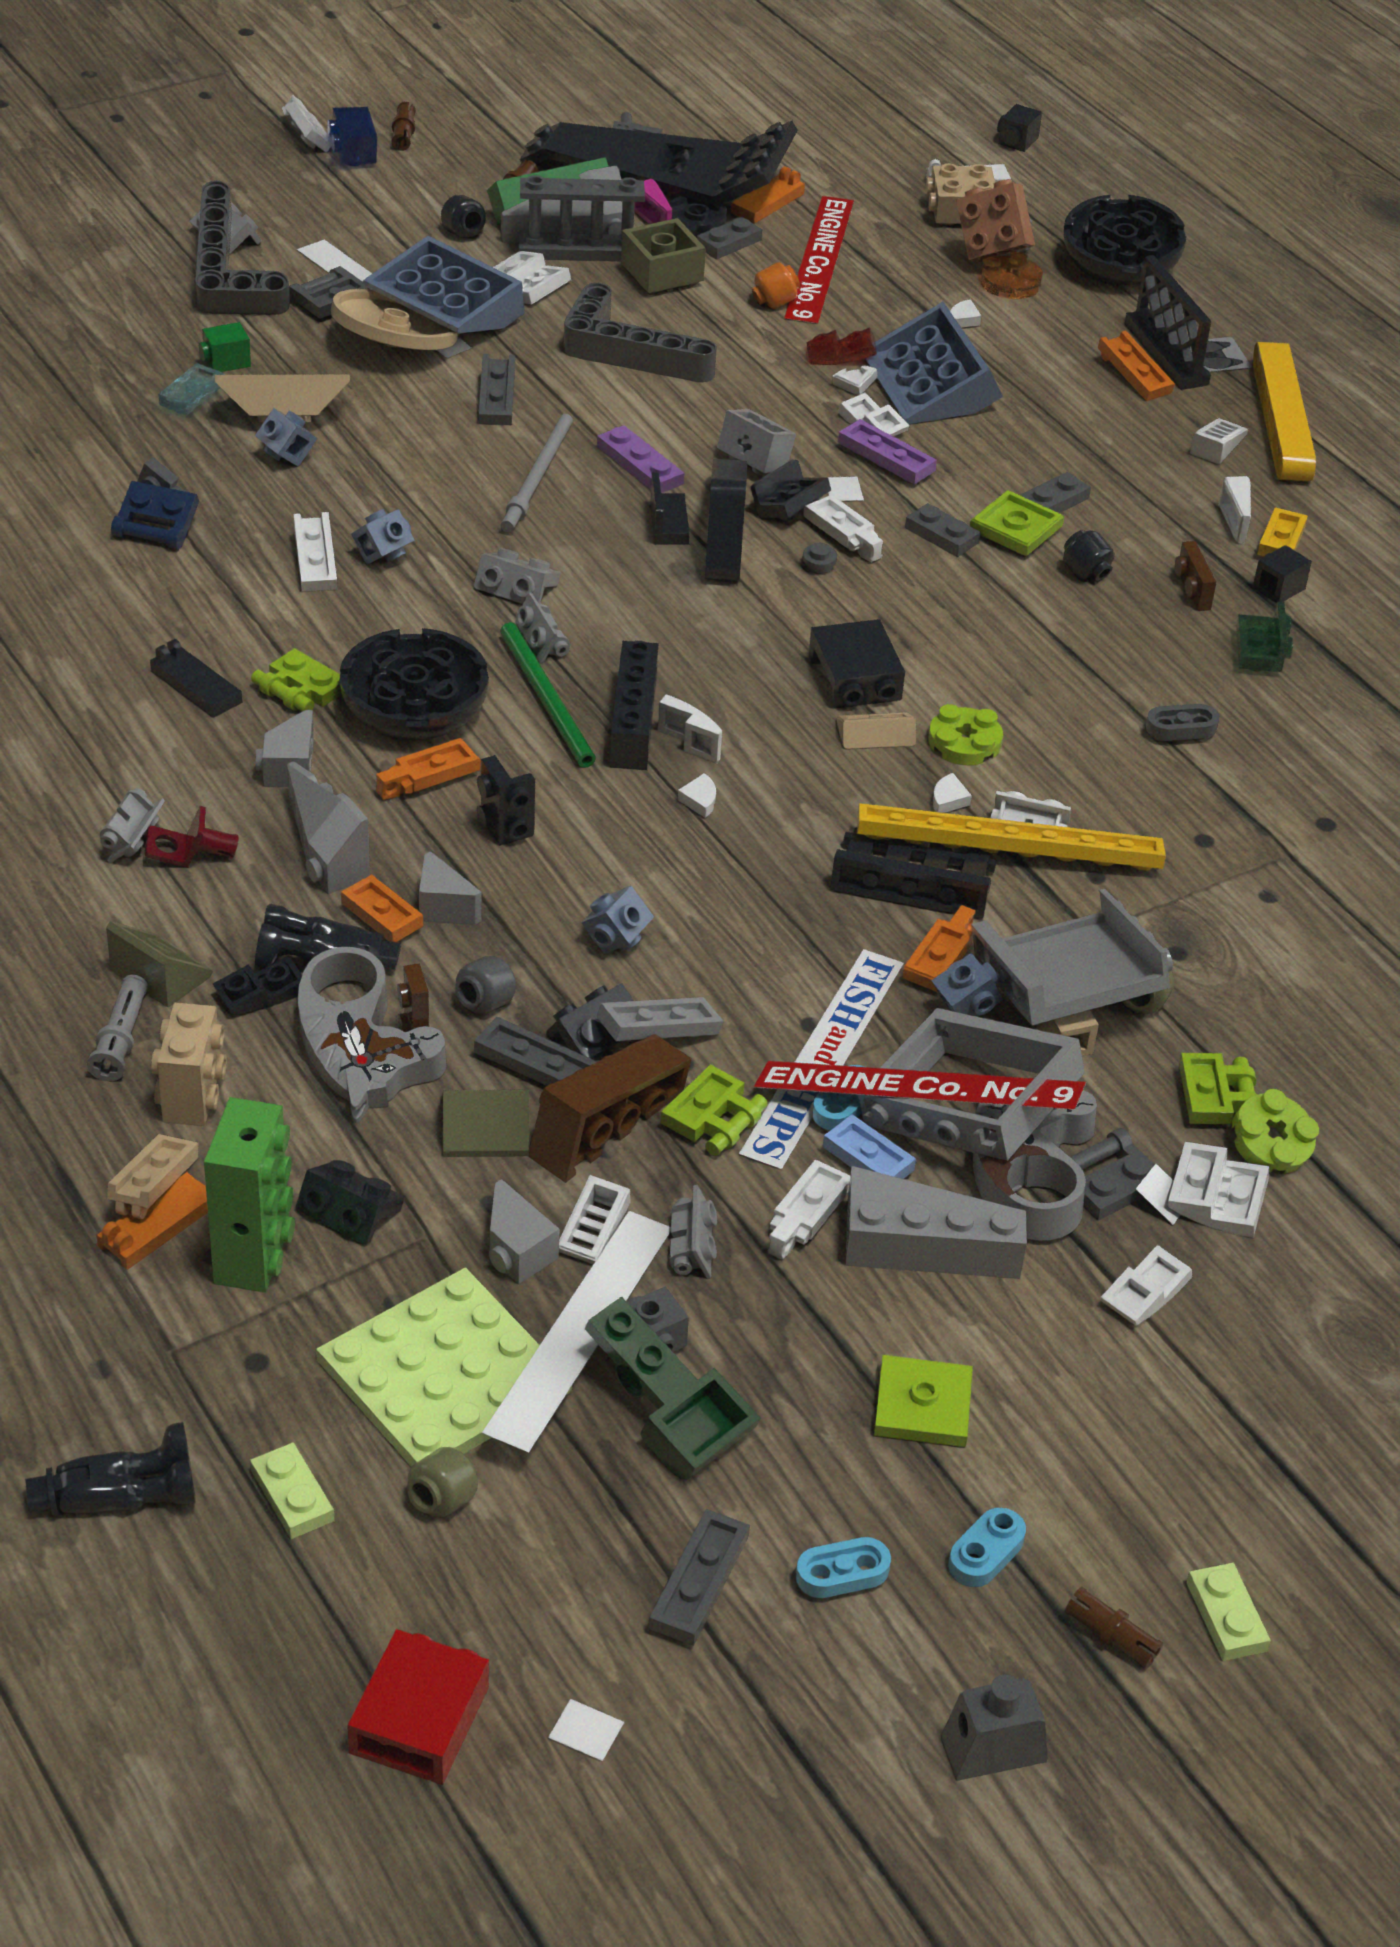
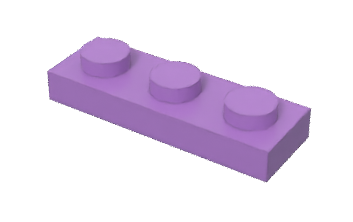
[838,419,937,484]
[597,425,685,493]

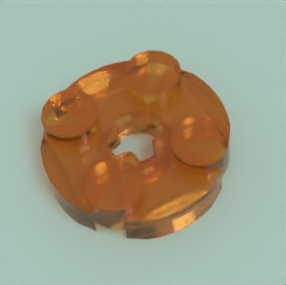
[981,252,1043,299]

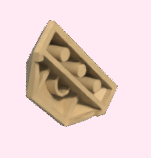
[215,374,350,422]

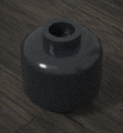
[441,195,486,238]
[1063,530,1115,581]

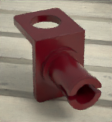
[145,806,239,868]

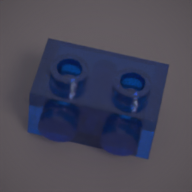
[327,107,377,166]

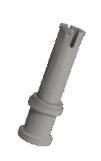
[87,975,148,1081]

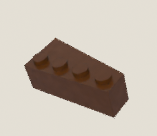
[528,1034,692,1183]

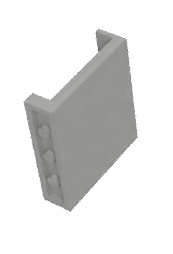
[971,889,1173,1025]

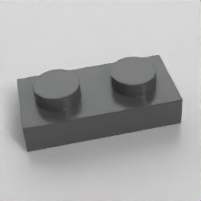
[697,217,762,259]
[1020,472,1091,513]
[905,503,980,557]

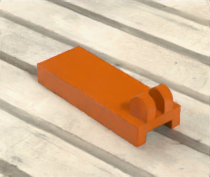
[731,166,805,224]
[1098,330,1175,401]
[96,1172,208,1270]

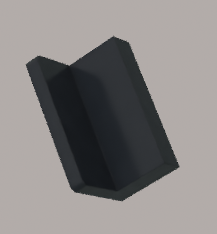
[650,472,690,545]

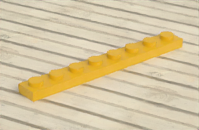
[857,803,1166,870]

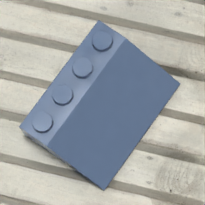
[363,236,524,333]
[861,302,1003,424]

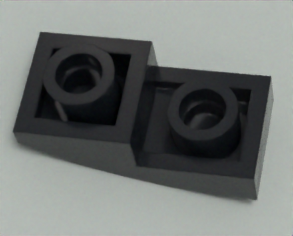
[213,955,302,1014]

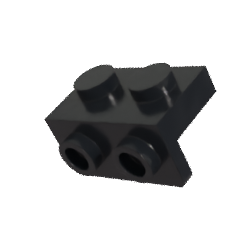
[750,460,831,521]
[477,755,535,846]
[546,983,634,1059]
[296,1160,405,1244]

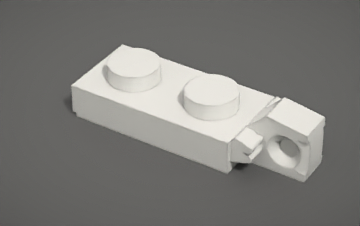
[282,95,333,153]
[804,495,883,562]
[768,1160,850,1260]

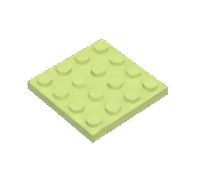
[316,1267,572,1467]

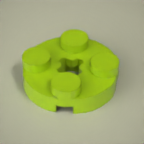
[928,704,1003,766]
[1232,1089,1319,1174]

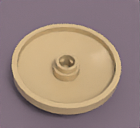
[331,289,459,350]

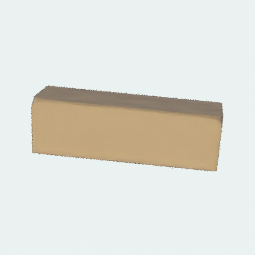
[836,712,916,749]

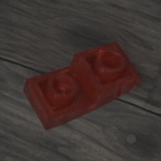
[807,327,877,365]

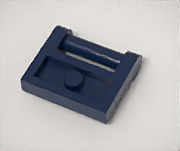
[111,481,199,550]

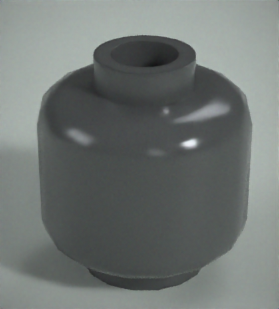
[455,956,516,1014]

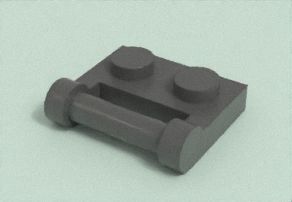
[289,266,370,318]
[1070,1128,1154,1221]

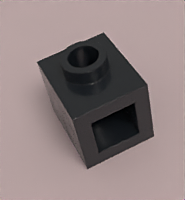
[997,104,1042,152]
[1253,545,1312,604]

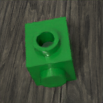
[199,322,251,374]

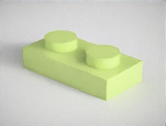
[250,1442,334,1539]
[1186,1562,1271,1661]

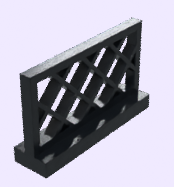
[1124,255,1211,390]

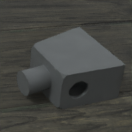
[941,1674,1048,1781]

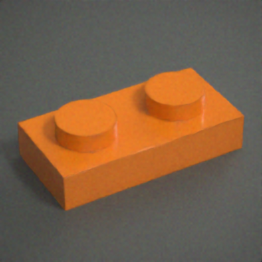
[341,874,423,942]

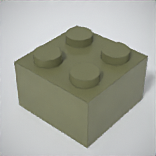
[621,218,706,293]

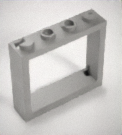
[858,1008,1085,1161]

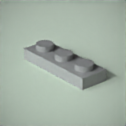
[597,997,724,1042]

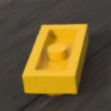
[1257,507,1308,556]

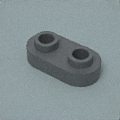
[1146,704,1220,742]

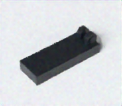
[150,639,242,718]

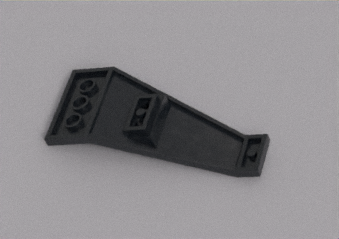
[519,120,798,206]

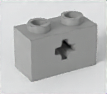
[717,409,796,476]

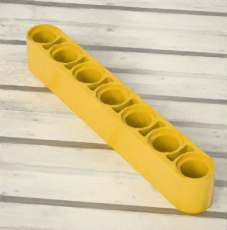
[1253,342,1316,481]

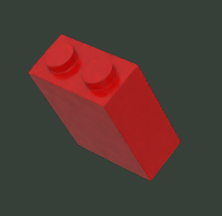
[347,1629,489,1785]

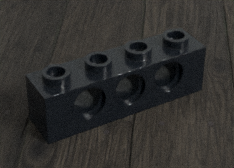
[610,640,659,770]

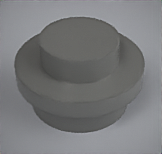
[803,542,837,574]

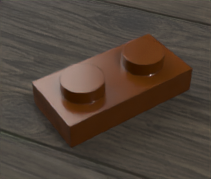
[1175,541,1217,611]
[397,963,429,1032]

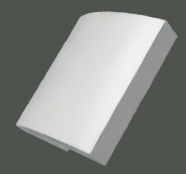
[493,251,571,305]
[1168,1142,1269,1238]

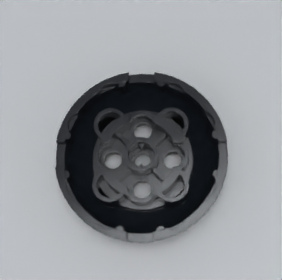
[1063,195,1187,285]
[340,628,489,740]

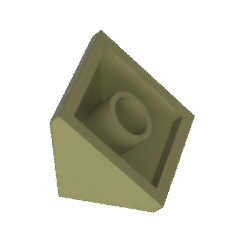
[106,921,213,1007]
[443,1089,529,1157]

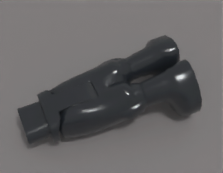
[255,904,401,970]
[25,1422,196,1516]

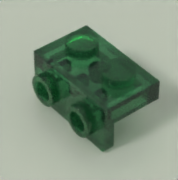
[1236,602,1293,672]

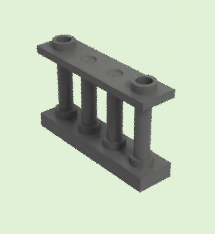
[519,175,645,262]

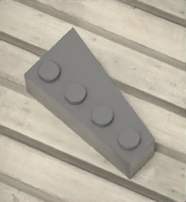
[845,1166,1027,1279]

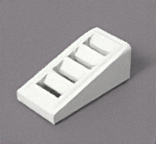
[1190,418,1248,465]
[1219,476,1251,544]
[559,1175,631,1264]

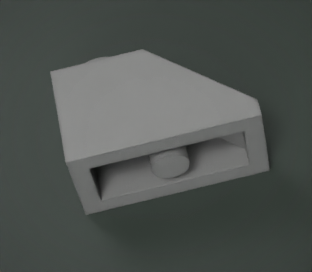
[256,710,314,787]
[489,1179,560,1284]

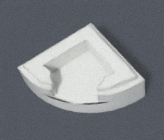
[950,300,981,328]
[832,366,877,395]
[678,773,716,818]
[933,773,972,813]

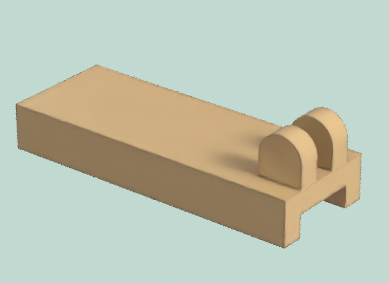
[107,1134,198,1219]

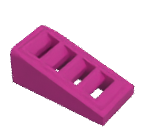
[634,179,672,224]

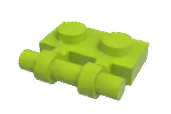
[251,648,342,712]
[1179,1053,1257,1124]
[661,1064,768,1156]

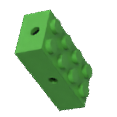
[204,1097,295,1293]

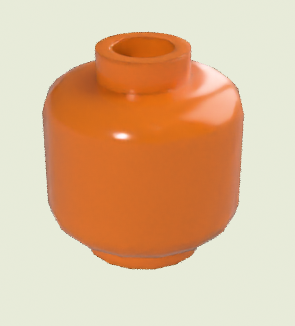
[752,262,800,309]

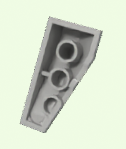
[501,166,622,243]
[287,761,370,894]

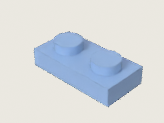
[823,1114,916,1179]

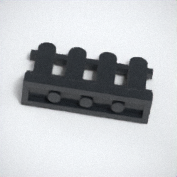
[830,827,997,919]

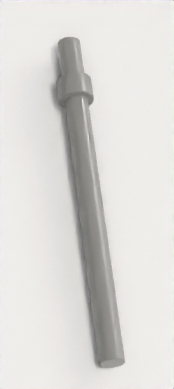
[500,414,573,532]

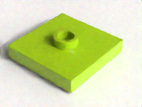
[970,490,1064,556]
[874,1355,973,1447]

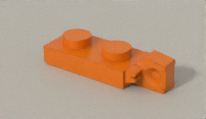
[376,738,481,800]
[902,905,976,992]

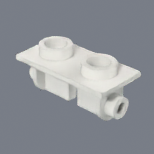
[990,791,1071,827]

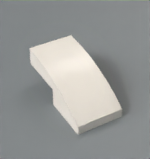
[838,393,909,437]
[658,694,722,763]
[1101,1245,1192,1326]

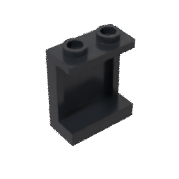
[808,619,905,709]

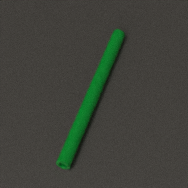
[500,622,596,768]

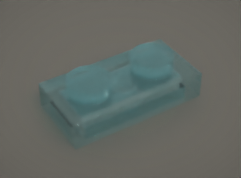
[158,363,224,415]

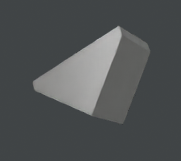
[419,851,481,925]

